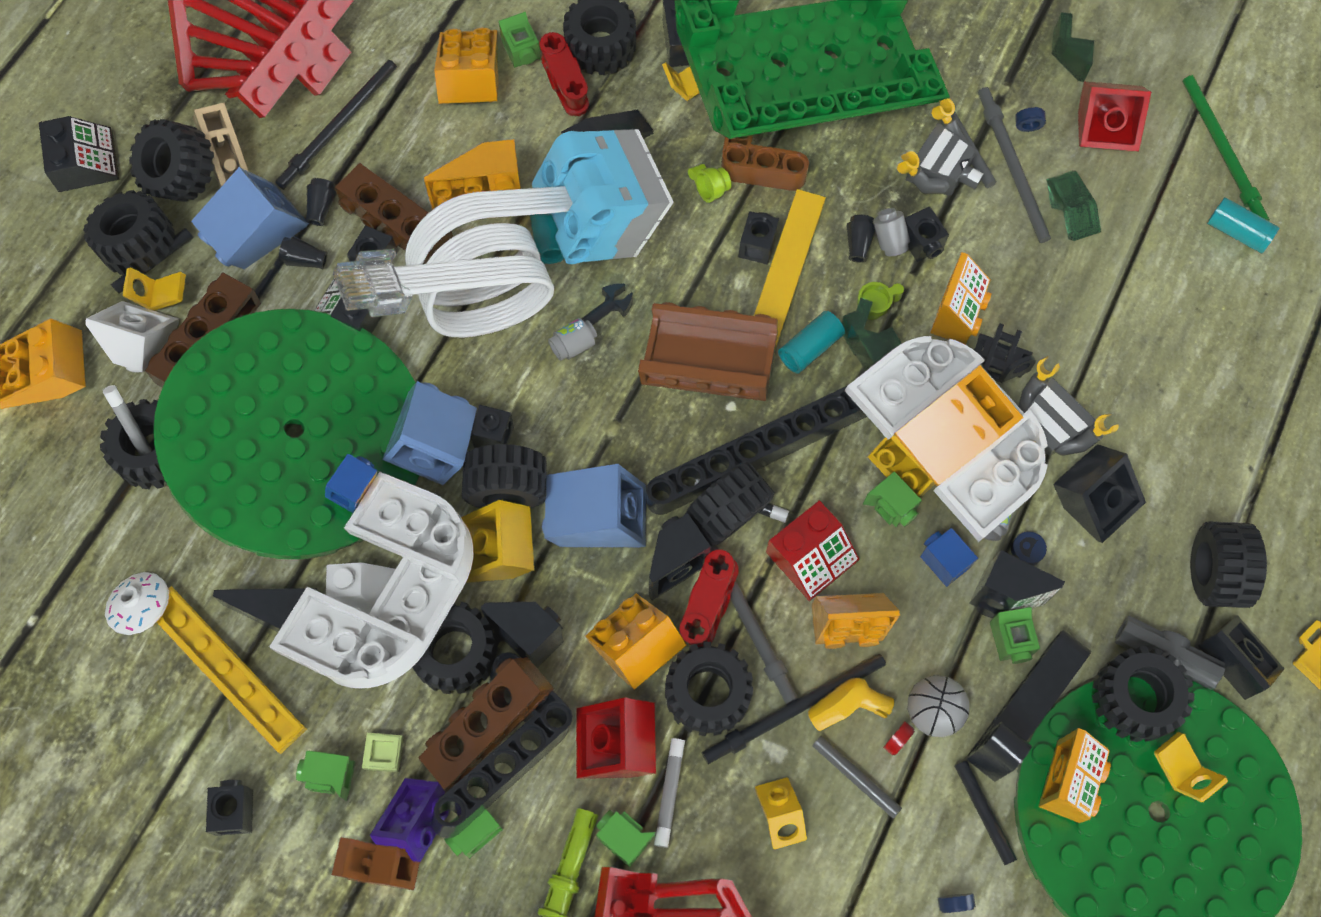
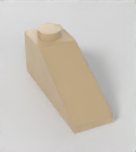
[193,103,249,188]

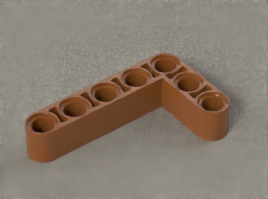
[721,135,809,191]

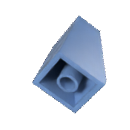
[191,167,309,269]
[382,381,477,485]
[542,464,646,548]

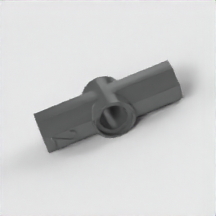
[1115,616,1225,690]

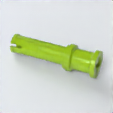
[537,808,598,917]

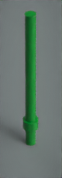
[1183,75,1270,221]

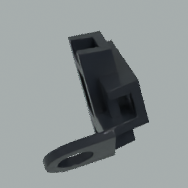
[974,323,1036,383]

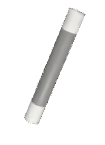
[103,385,153,456]
[654,738,685,848]

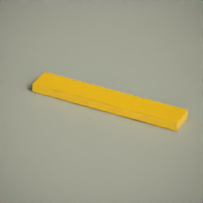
[754,189,826,354]
[157,586,307,754]

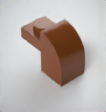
[331,837,420,890]

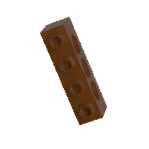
[335,163,453,264]
[145,272,261,388]
[418,657,555,790]

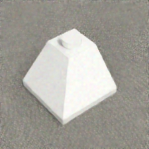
[86,301,179,372]
[326,562,396,614]

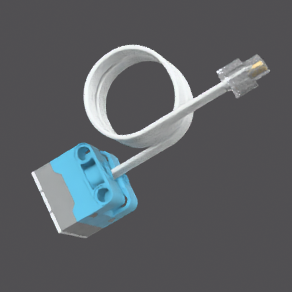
[333,129,674,338]

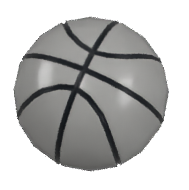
[907,675,970,738]

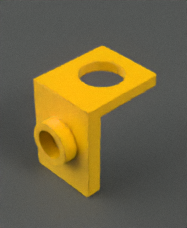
[662,62,700,101]
[123,267,186,311]
[1154,732,1228,802]
[755,777,807,850]

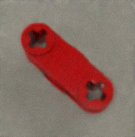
[540,32,589,116]
[679,549,739,647]

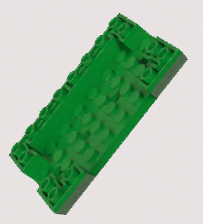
[675,0,950,139]

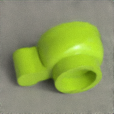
[688,164,731,203]
[857,282,904,320]

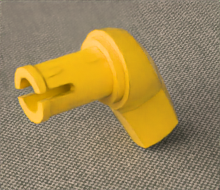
[808,678,894,731]

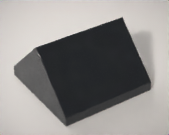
[1198,615,1284,700]

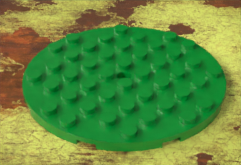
[154,309,420,560]
[1014,677,1302,917]

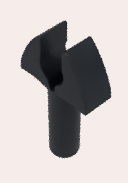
[581,284,633,325]

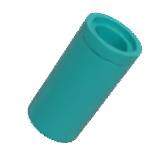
[1207,197,1280,254]
[530,213,564,264]
[778,311,845,374]

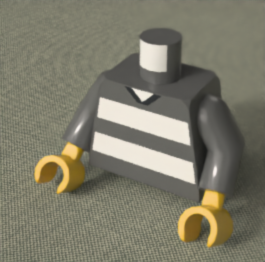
[897,98,984,196]
[1018,356,1119,456]

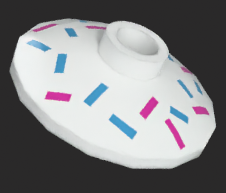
[105,572,169,635]

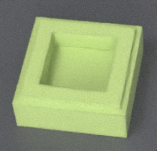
[362,733,404,772]

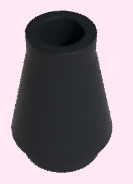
[306,178,337,226]
[847,215,876,263]
[278,236,328,269]

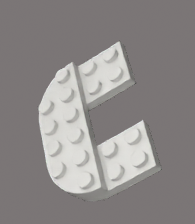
[844,336,1048,542]
[269,472,474,688]

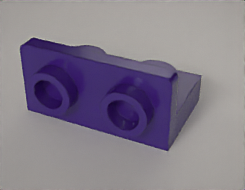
[370,778,450,862]

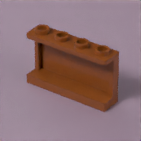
[638,302,778,401]

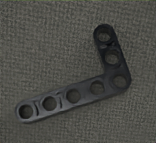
[966,630,1091,782]
[431,652,573,838]

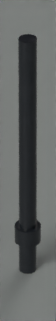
[275,60,397,190]
[701,654,886,765]

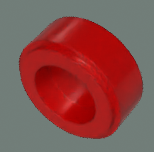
[883,721,915,756]

